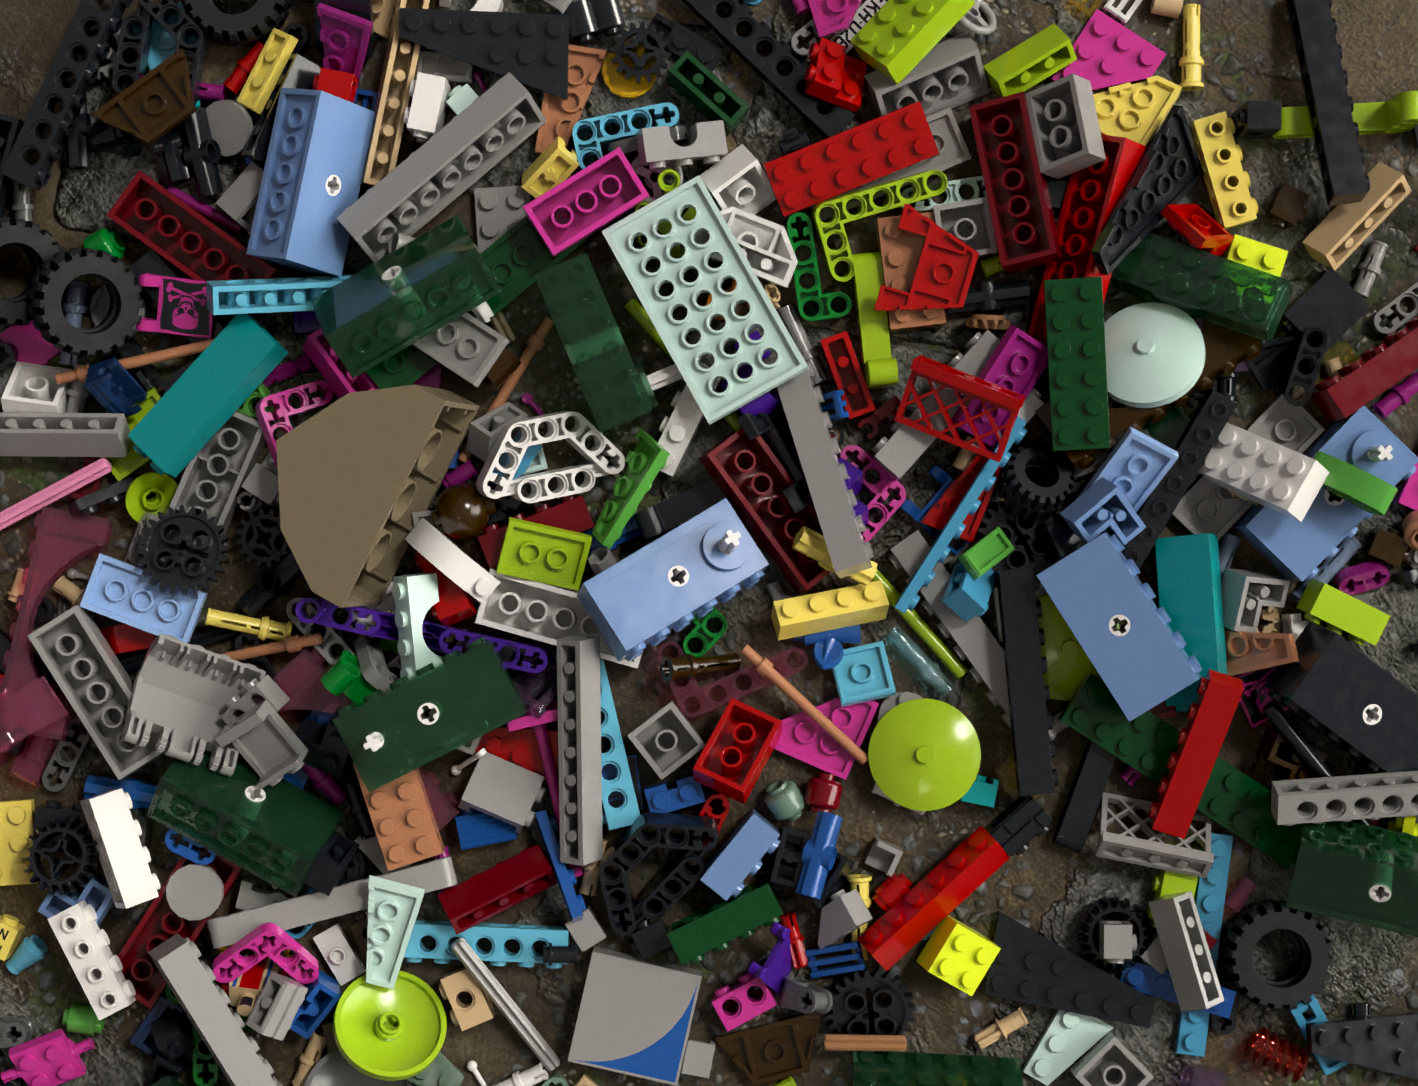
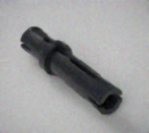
[340,760,376,840]

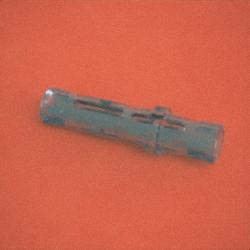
[885,625,955,698]

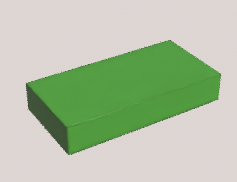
[958,526,1015,580]

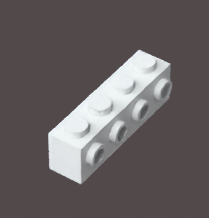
[658,362,723,477]
[47,900,136,1021]

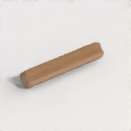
[823,1034,907,1052]

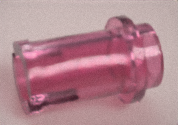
[1225,876,1258,913]

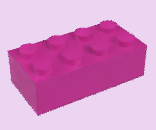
[523,147,649,258]

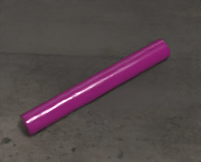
[167,185,244,234]

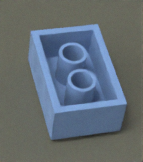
[700,808,780,901]

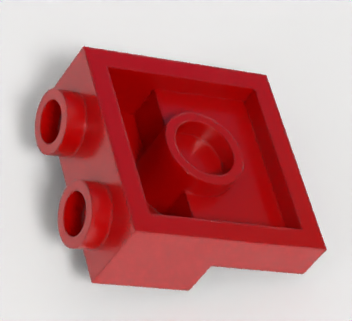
[804,37,867,113]
[1161,204,1234,257]

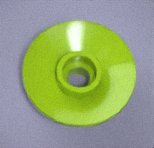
[125,472,178,523]

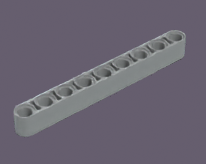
[207,856,458,949]

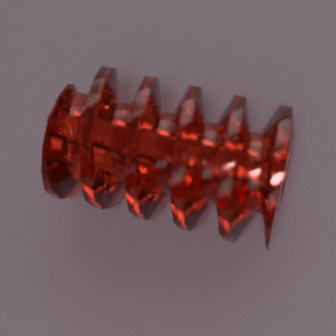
[1244,1027,1308,1083]

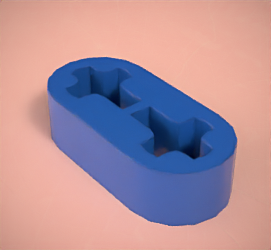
[165,826,218,865]

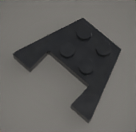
[737,413,811,513]

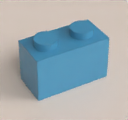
[942,561,996,622]

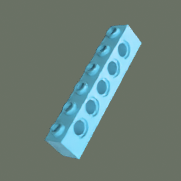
[206,274,382,315]
[600,659,640,830]
[404,920,570,968]

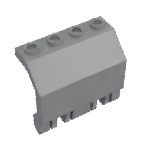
[122,633,266,777]

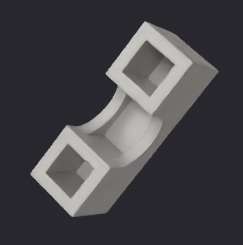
[636,120,728,170]

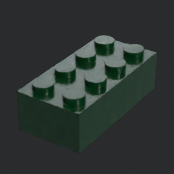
[667,876,783,965]

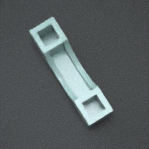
[392,573,447,690]

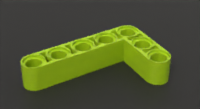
[1273,91,1418,139]
[812,169,948,282]
[852,251,899,390]

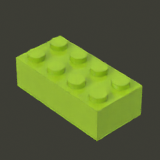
[850,0,975,85]

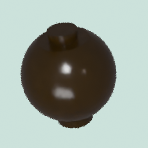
[431,483,496,540]

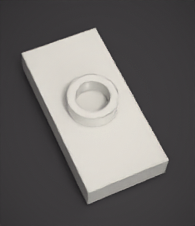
[313,923,366,986]

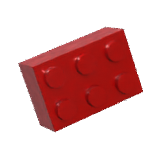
[693,698,782,804]

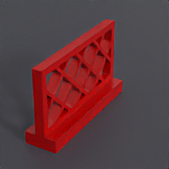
[894,355,1026,462]

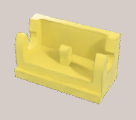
[521,136,579,198]

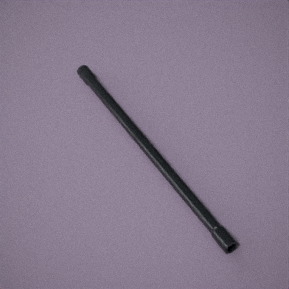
[1262,700,1418,903]

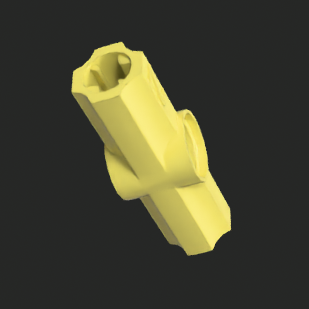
[792,526,878,586]

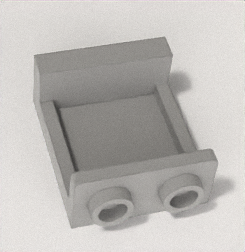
[215,699,309,790]
[458,752,546,833]

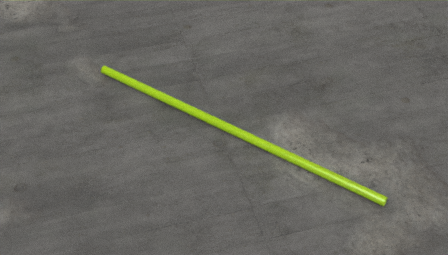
[624,298,968,679]

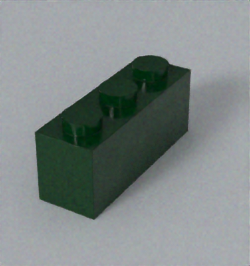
[666,51,750,136]

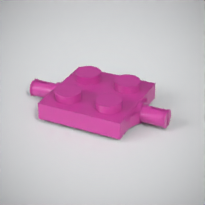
[1,1028,95,1086]

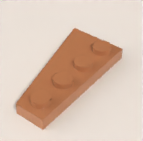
[535,45,608,154]
[1225,631,1299,677]

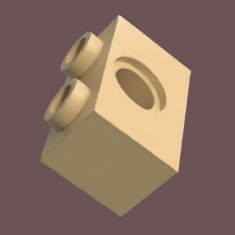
[439,966,495,1031]

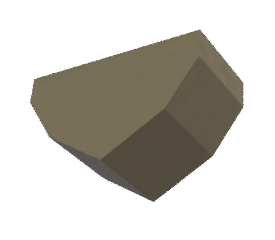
[276,385,480,608]

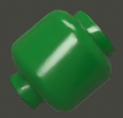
[83,227,126,259]

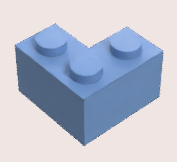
[1060,477,1146,545]
[38,874,114,926]

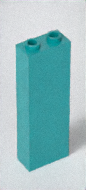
[127,314,289,478]
[1155,533,1228,712]

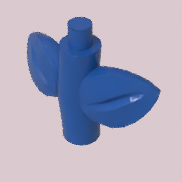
[794,624,861,670]

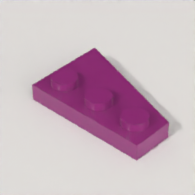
[317,3,373,96]

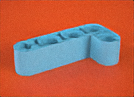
[572,102,679,170]

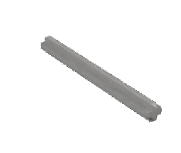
[451,937,560,1071]

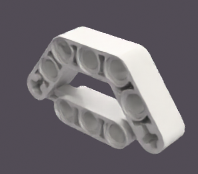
[476,411,625,503]

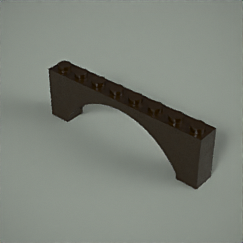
[1035,288,1262,472]

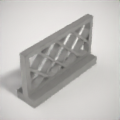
[1096,792,1214,878]

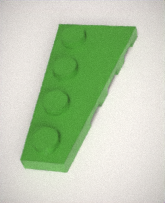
[592,429,670,549]

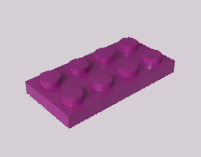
[951,324,1048,449]

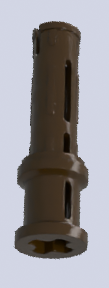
[659,653,741,681]

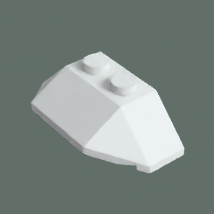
[695,206,798,288]

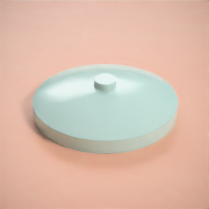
[1104,302,1206,408]

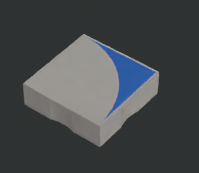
[568,946,702,1086]

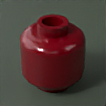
[804,772,843,813]

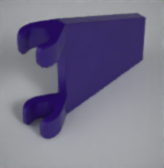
[747,921,792,994]

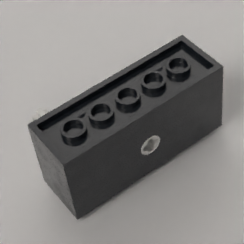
[1264,622,1418,774]

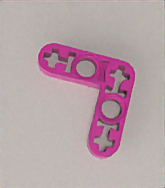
[255,380,333,469]
[838,445,906,542]
[212,923,319,984]

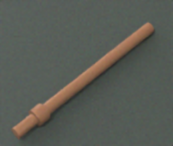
[458,316,555,462]
[55,338,215,385]
[220,633,322,661]
[740,644,868,765]

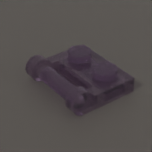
[501,655,557,718]

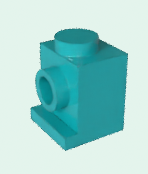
[959,774,999,808]

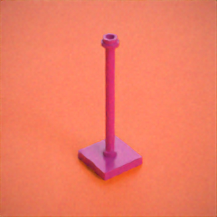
[507,700,583,877]

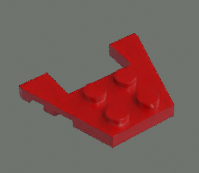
[874,203,979,311]

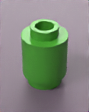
[62,1004,106,1035]

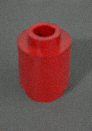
[872,872,913,912]

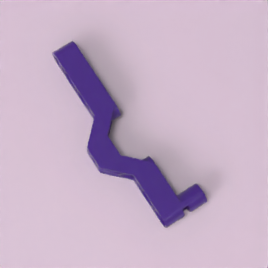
[295,597,549,673]

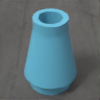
[6,935,48,975]

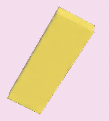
[236,28,298,115]

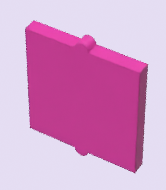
[0,320,61,365]

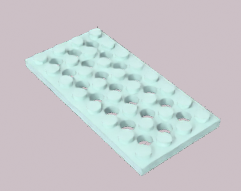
[602,175,809,425]

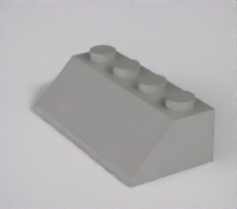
[864,32,990,117]

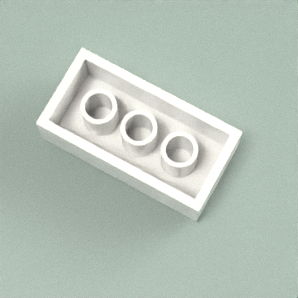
[1198,423,1330,522]
[80,788,160,909]

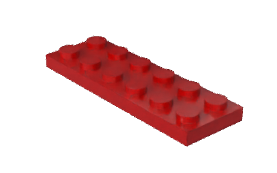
[763,101,939,217]

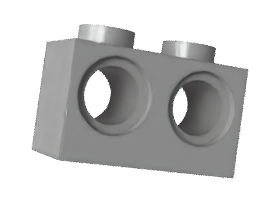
[220,674,290,724]

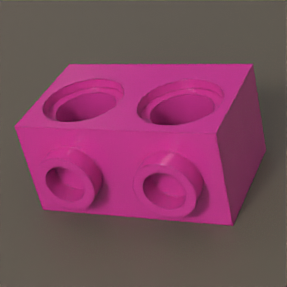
[711,972,777,1032]

